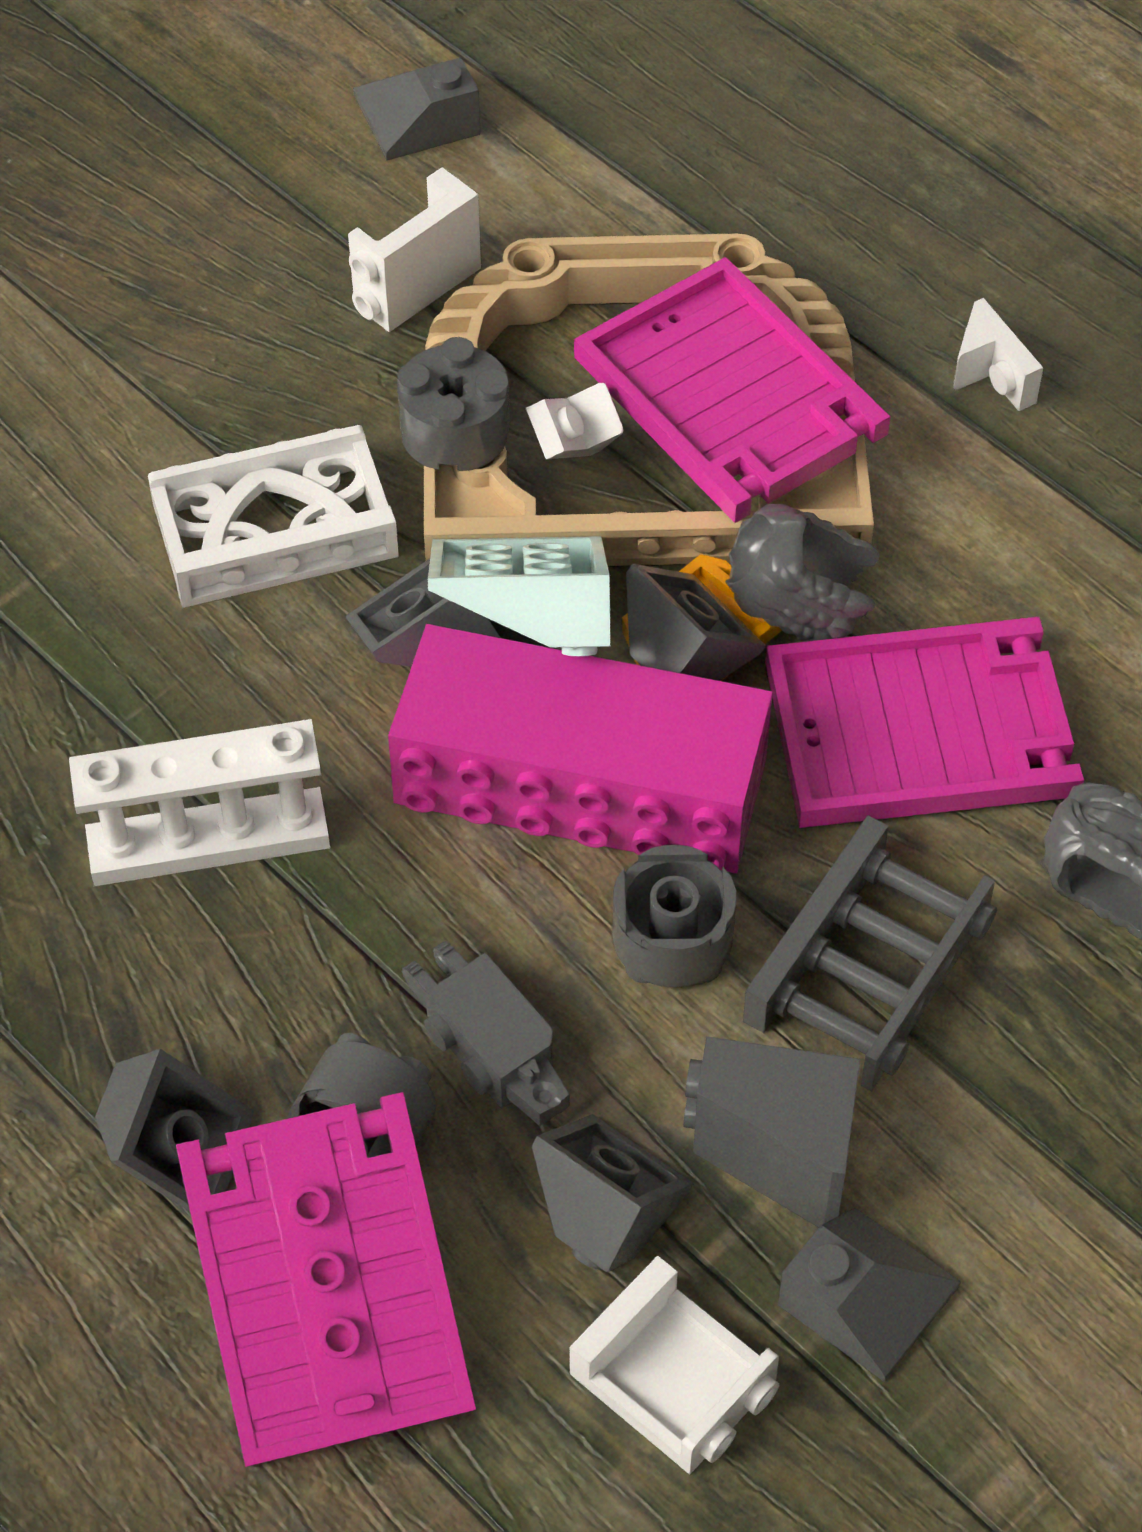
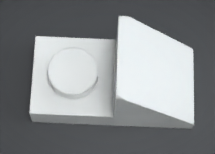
[953,298,1043,411]
[526,383,623,460]

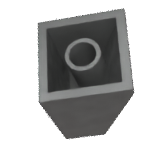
[683,1036,860,1228]

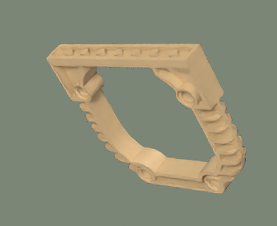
[424,233,874,566]

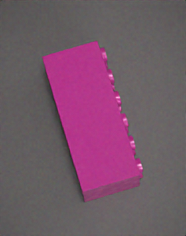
[388,624,773,873]

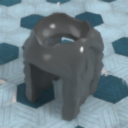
[725,504,879,641]
[1040,782,1142,939]

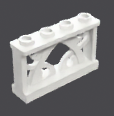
[148,425,399,608]

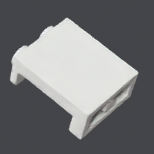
[348,167,481,332]
[570,1256,779,1475]

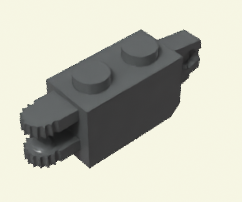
[401,941,570,1126]

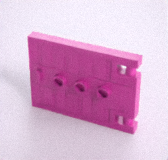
[574,257,890,523]
[765,617,1084,828]
[176,1092,476,1467]

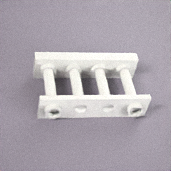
[69,719,330,886]

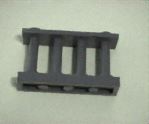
[743,815,997,1092]

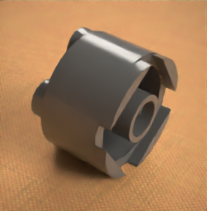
[397,337,510,471]
[612,845,736,987]
[287,1033,436,1158]

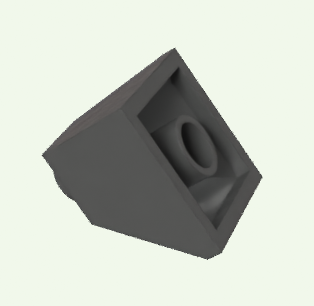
[353,58,480,161]
[345,559,500,667]
[626,564,766,681]
[95,1049,254,1212]
[532,1114,694,1272]
[778,1208,961,1381]

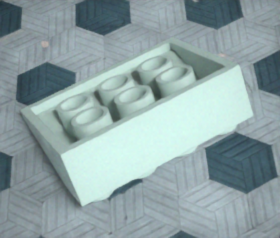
[428,536,610,656]

